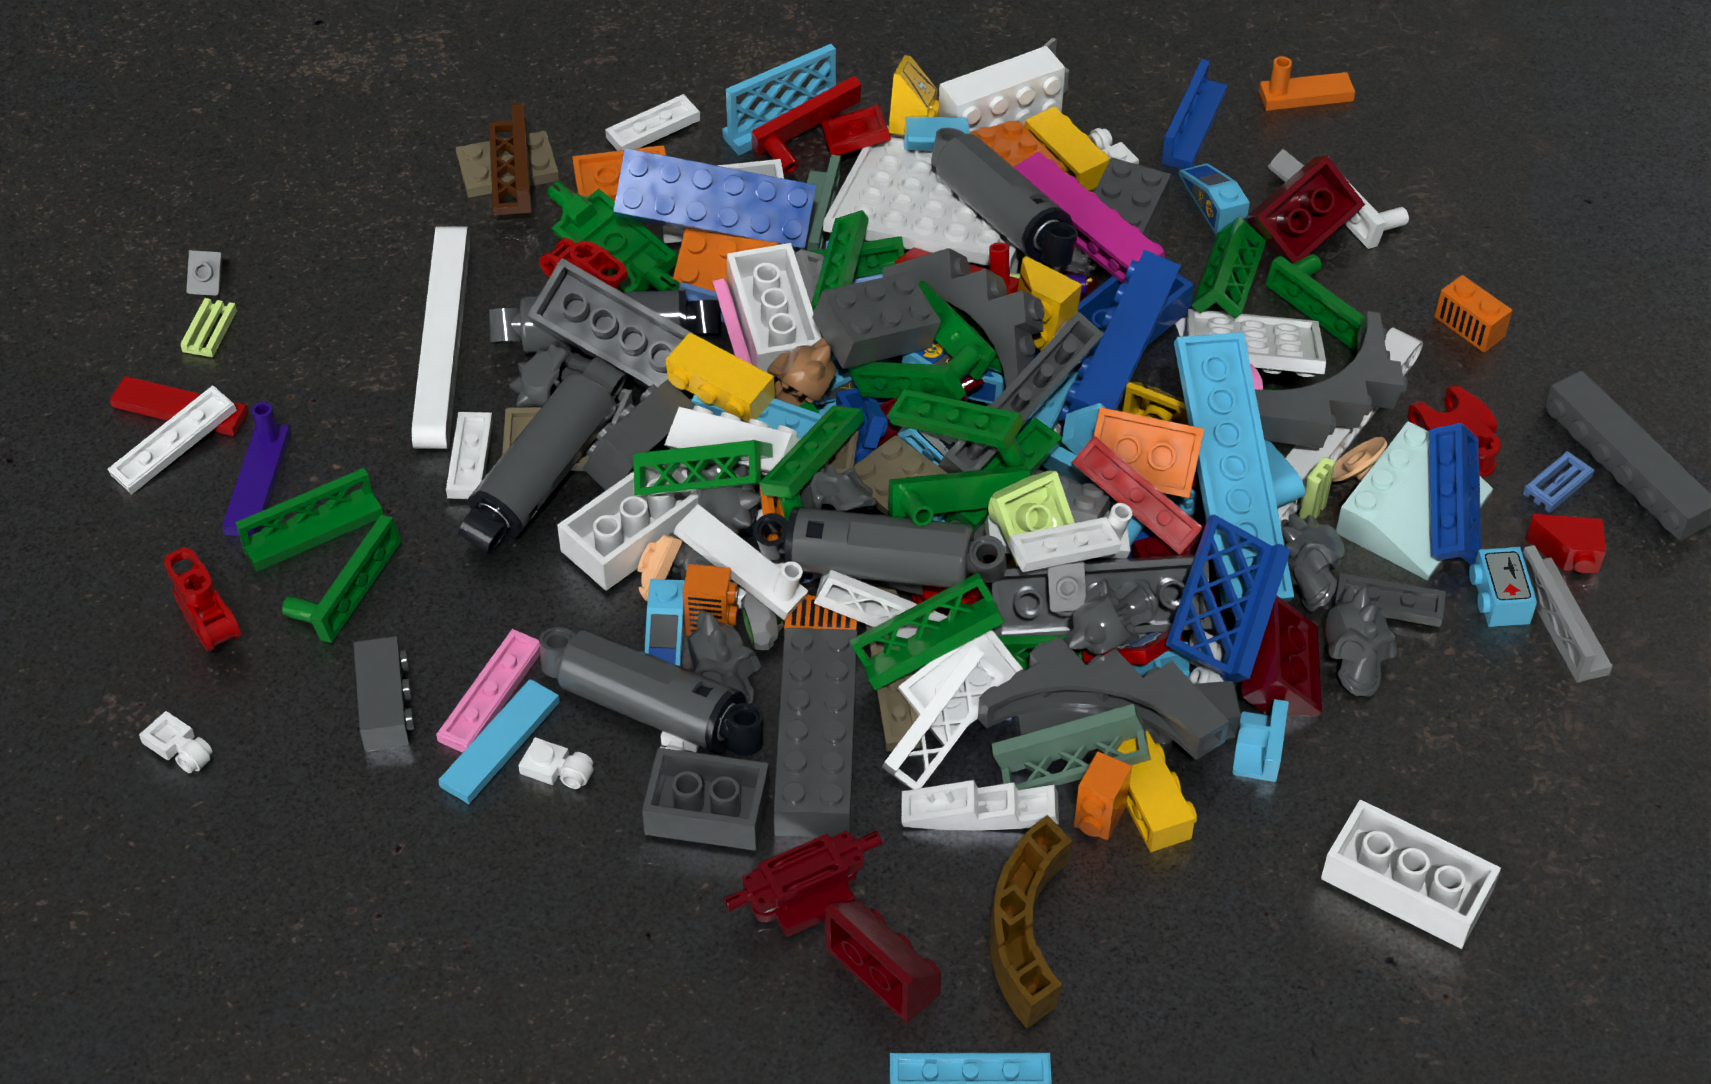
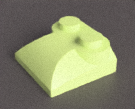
[988,470,1075,566]

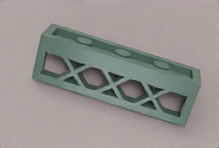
[794,155,841,254]
[992,704,1151,790]

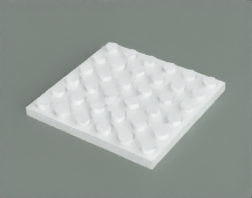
[823,126,1019,269]

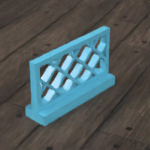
[722,44,836,155]

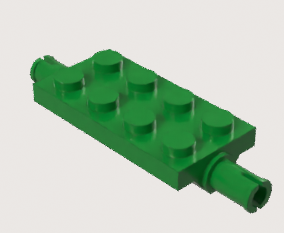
[547,181,680,293]

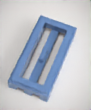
[1523,451,1594,513]

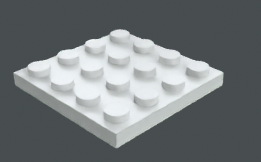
[1187,309,1326,377]

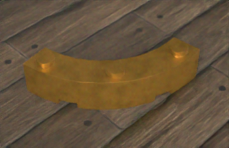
[989,815,1072,1029]

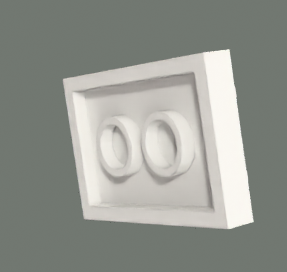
[897,630,1023,746]

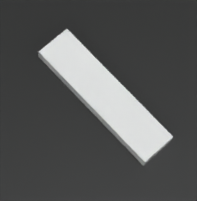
[108,385,237,495]

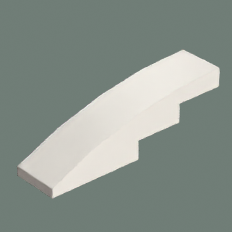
[902,780,1059,831]

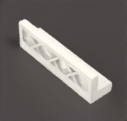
[814,570,947,638]
[882,645,1005,790]

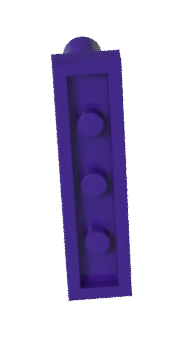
[222,402,291,536]

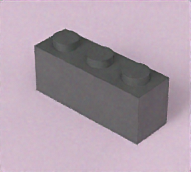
[353,636,415,751]

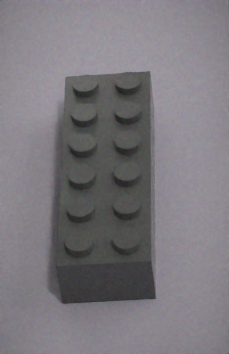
[527,258,697,401]
[990,554,1212,636]
[774,628,857,837]

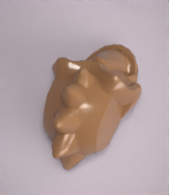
[767,337,836,406]

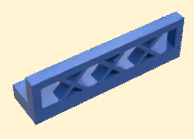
[1161,59,1228,169]
[1429,423,1481,565]

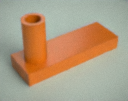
[1258,56,1355,111]

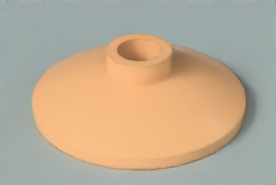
[1332,437,1387,482]

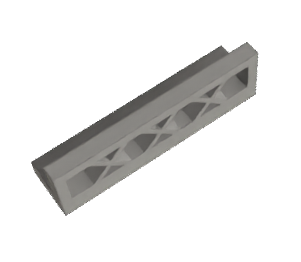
[1523,545,1613,683]

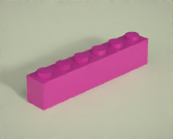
[1014,151,1165,284]

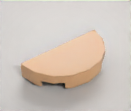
[638,534,683,601]

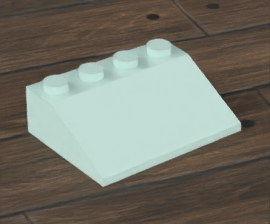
[1336,421,1493,581]

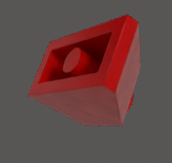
[1526,513,1606,573]

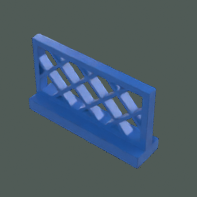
[1166,514,1291,683]

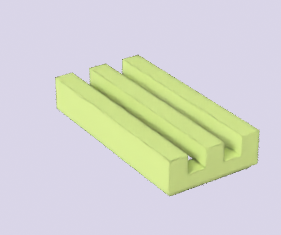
[180,298,237,357]
[1299,457,1336,521]

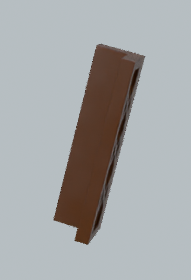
[489,103,532,215]

